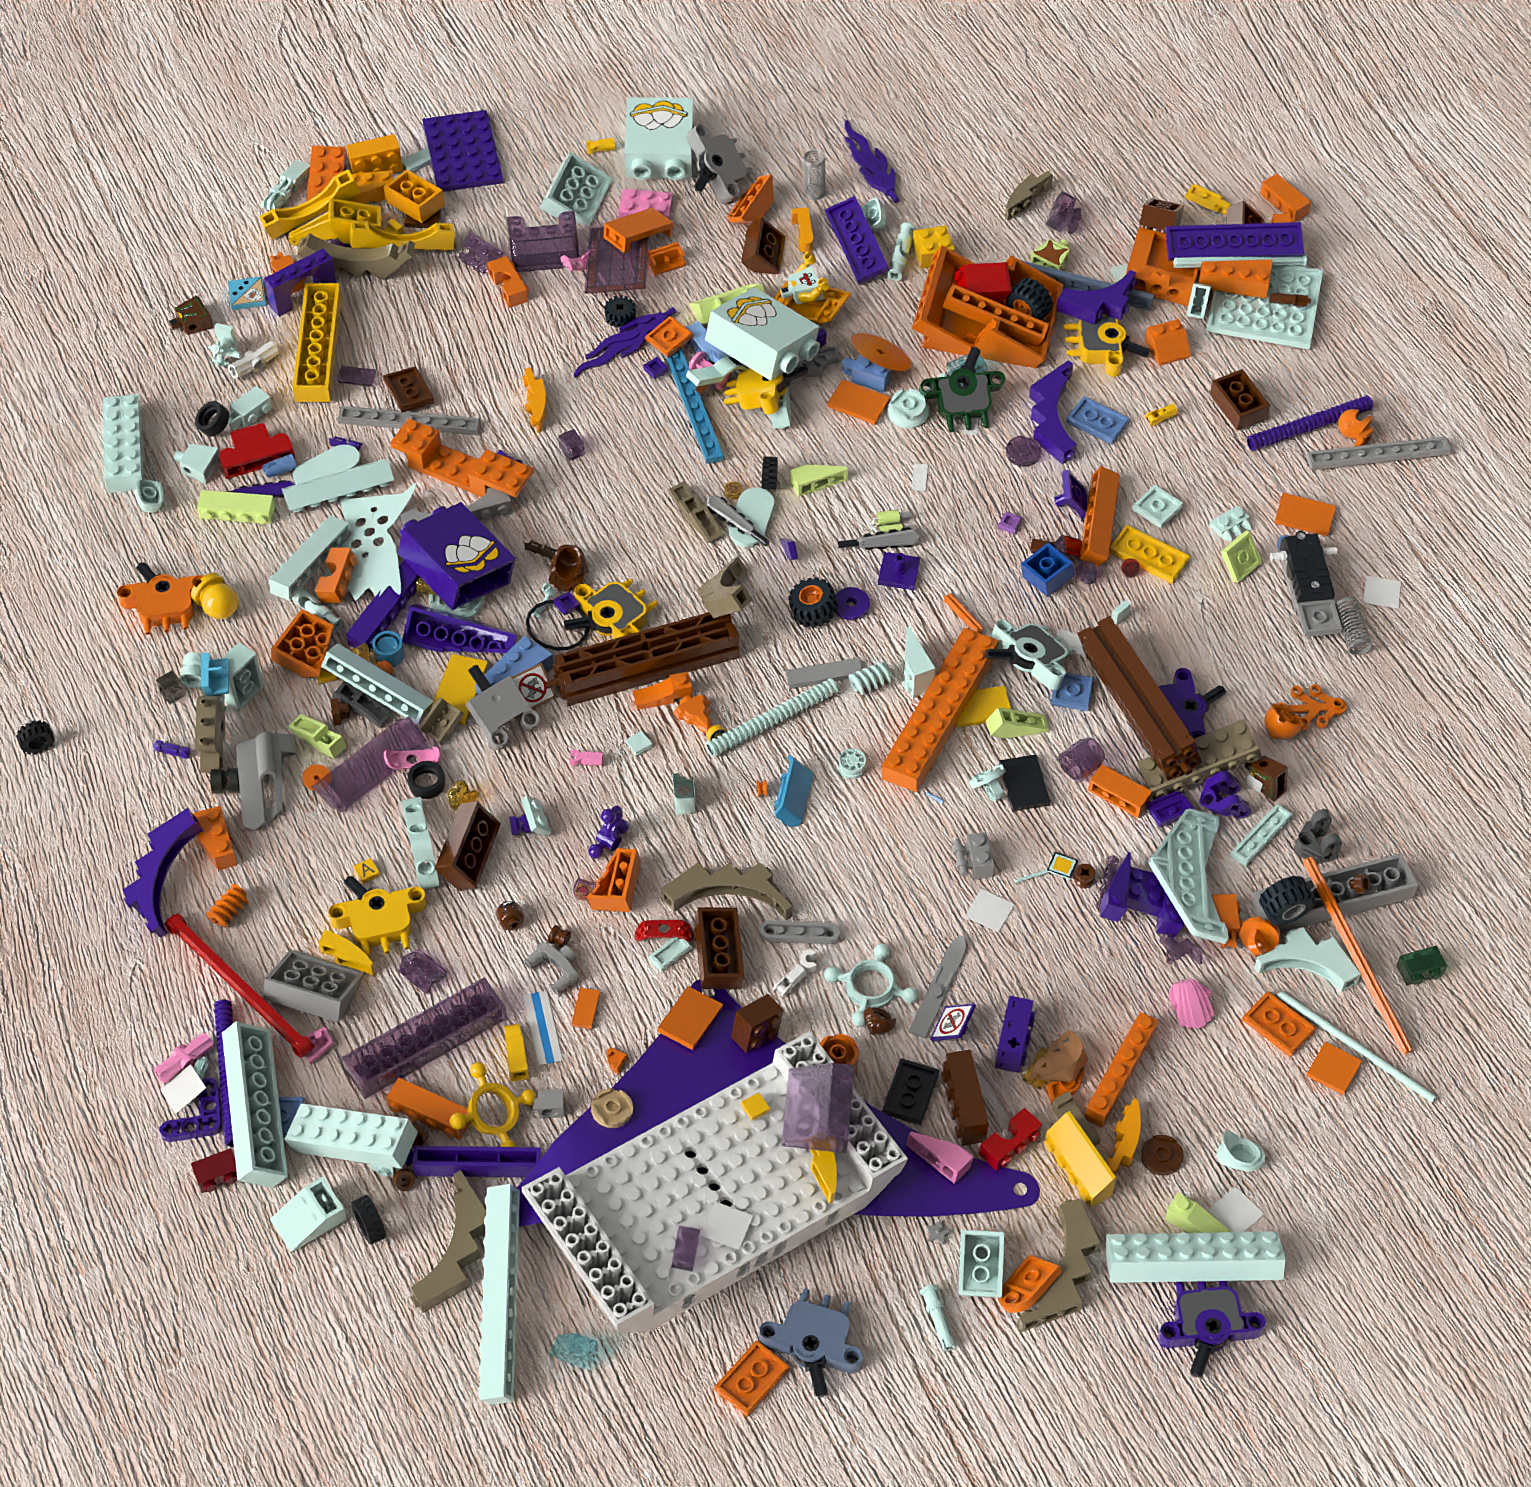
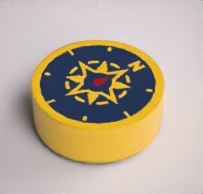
[706,724,726,741]

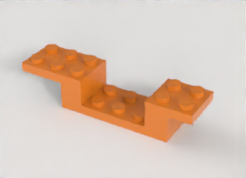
[390,418,534,497]

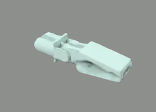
[261,160,310,211]

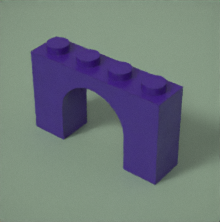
[264,248,337,317]

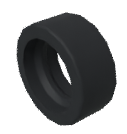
[195,401,230,437]
[408,761,445,799]

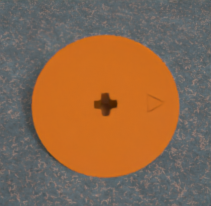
[851,333,911,371]

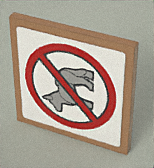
[511,663,557,709]

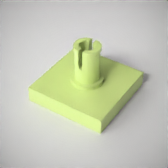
[1221,531,1262,582]

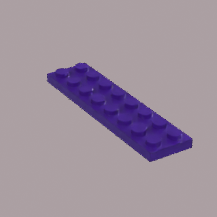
[1165,222,1304,261]

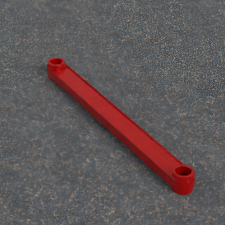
[164,913,314,1058]

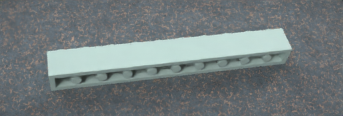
[478,1184,520,1405]

